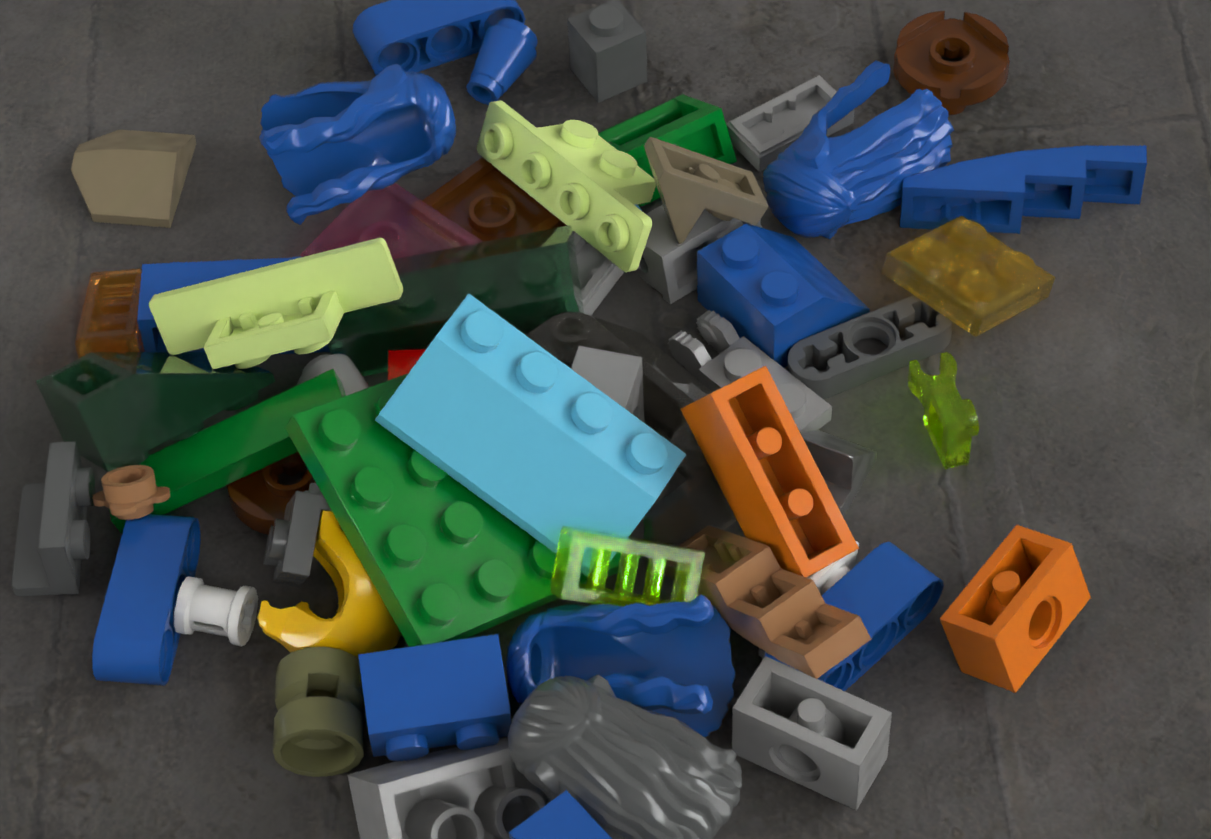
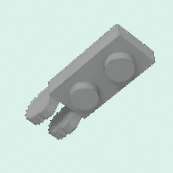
[668,310,832,433]

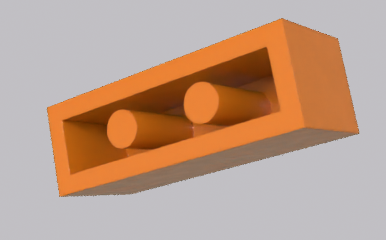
[681,365,859,577]

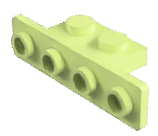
[477,100,656,272]
[149,238,403,370]

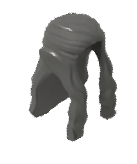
[508,675,742,839]

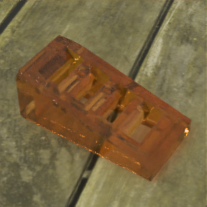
[75,269,146,380]

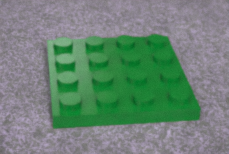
[285,373,642,647]

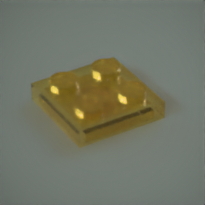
[881,215,1055,337]

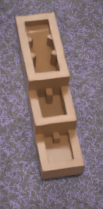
[657,525,871,679]

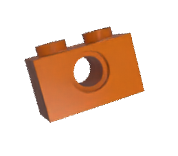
[940,525,1091,693]

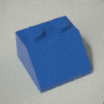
[697,223,870,368]
[358,634,511,761]

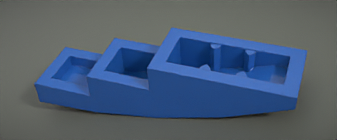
[900,145,1147,234]

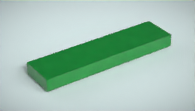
[109,369,346,534]

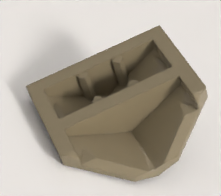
[71,129,196,228]

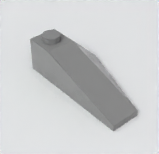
[348,737,551,839]

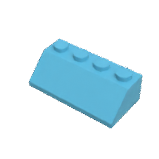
[375,294,686,581]

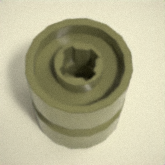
[273,647,365,777]

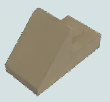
[644,137,769,244]

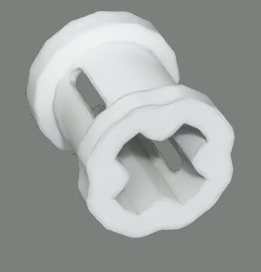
[174,576,258,647]

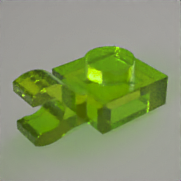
[908,352,979,469]

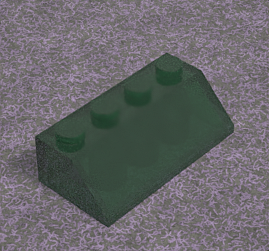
[327,225,587,376]

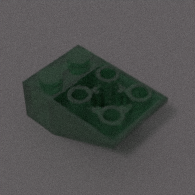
[36,352,275,472]

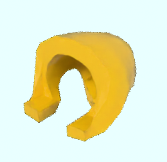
[258,511,402,659]

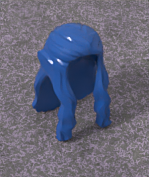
[763,60,954,239]
[259,64,456,225]
[506,595,735,737]

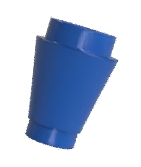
[466,18,538,105]

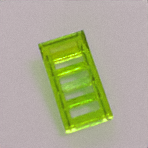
[550,526,705,607]

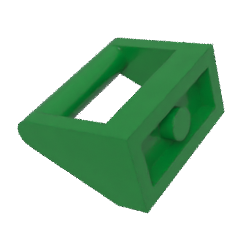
[598,94,737,207]

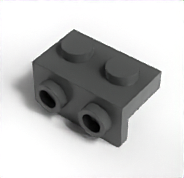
[11,441,96,596]
[264,483,342,587]

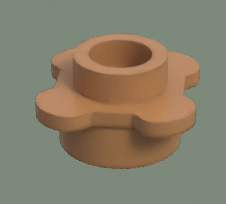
[92,465,171,520]

